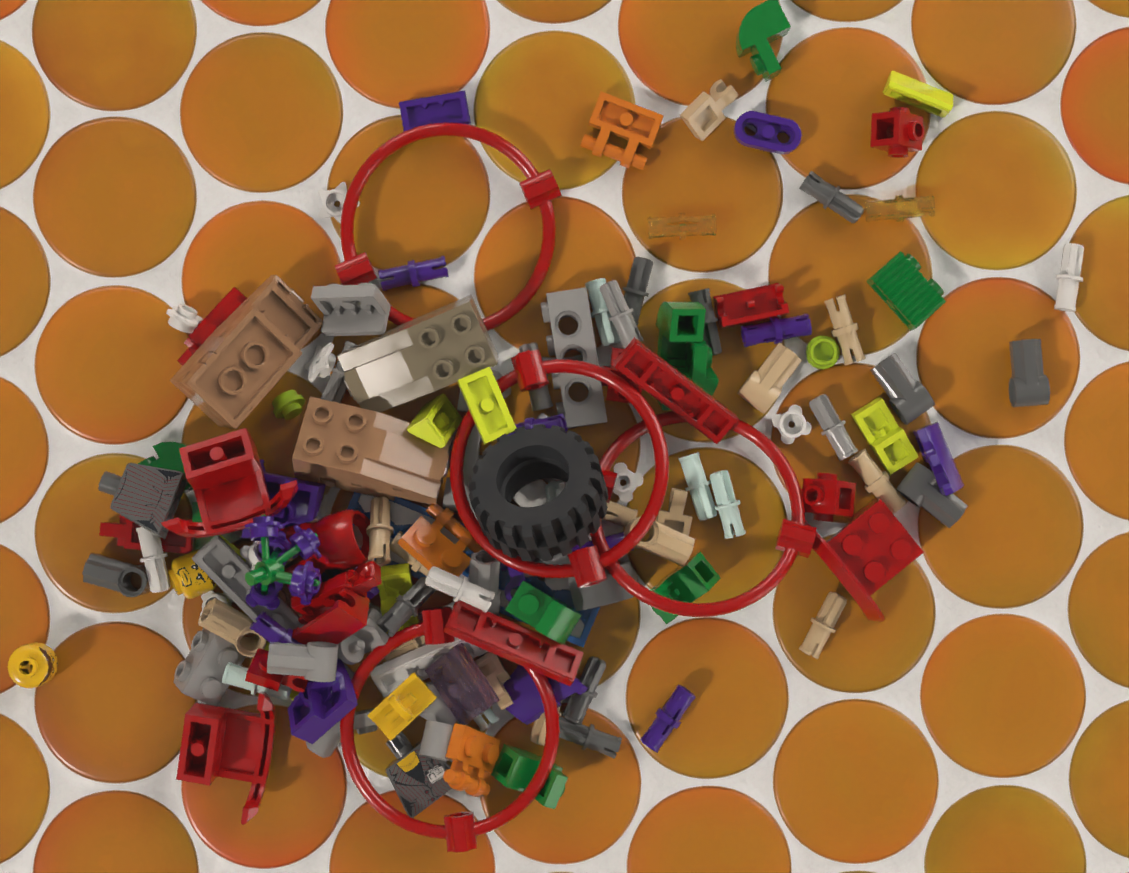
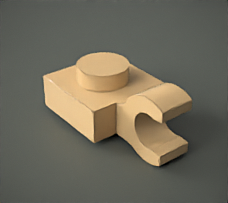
[680,79,738,141]
[656,488,693,536]
[465,652,513,710]

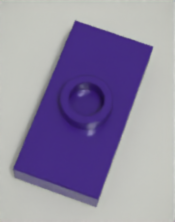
[399,91,471,131]

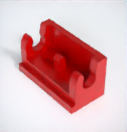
[713,283,790,330]
[292,588,370,645]

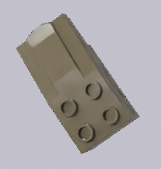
[337,295,498,412]

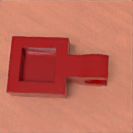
[245,648,309,692]

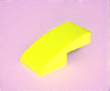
[851,397,919,475]
[377,563,419,633]

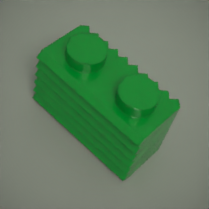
[866,251,946,331]

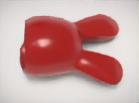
[280,509,370,589]

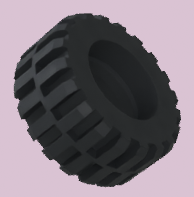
[468,424,608,562]

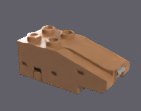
[170,275,323,430]
[292,396,452,505]

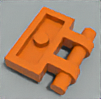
[580,91,664,170]
[397,503,483,577]
[443,723,501,797]

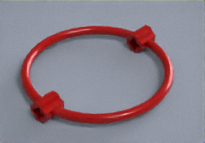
[335,122,562,331]
[450,349,669,588]
[590,411,817,617]
[340,607,560,853]

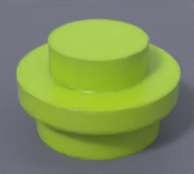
[805,336,840,369]
[272,390,305,420]

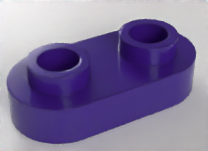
[734,111,802,154]

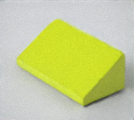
[882,71,953,118]
[407,393,462,448]

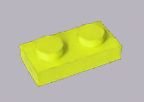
[457,367,517,445]

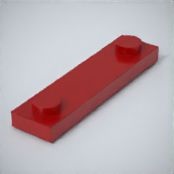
[612,337,739,444]
[443,600,583,686]

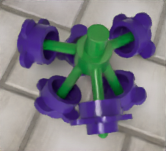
[245,514,321,610]

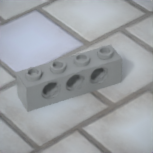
[541,287,607,429]

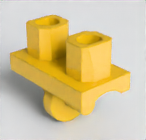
[367,672,437,741]

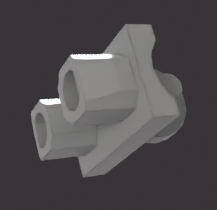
[337,608,389,665]

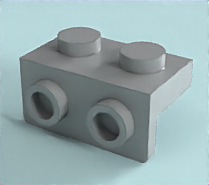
[311,283,391,336]
[173,628,246,706]

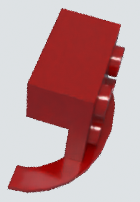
[161,428,298,538]
[805,499,924,622]
[176,691,276,825]

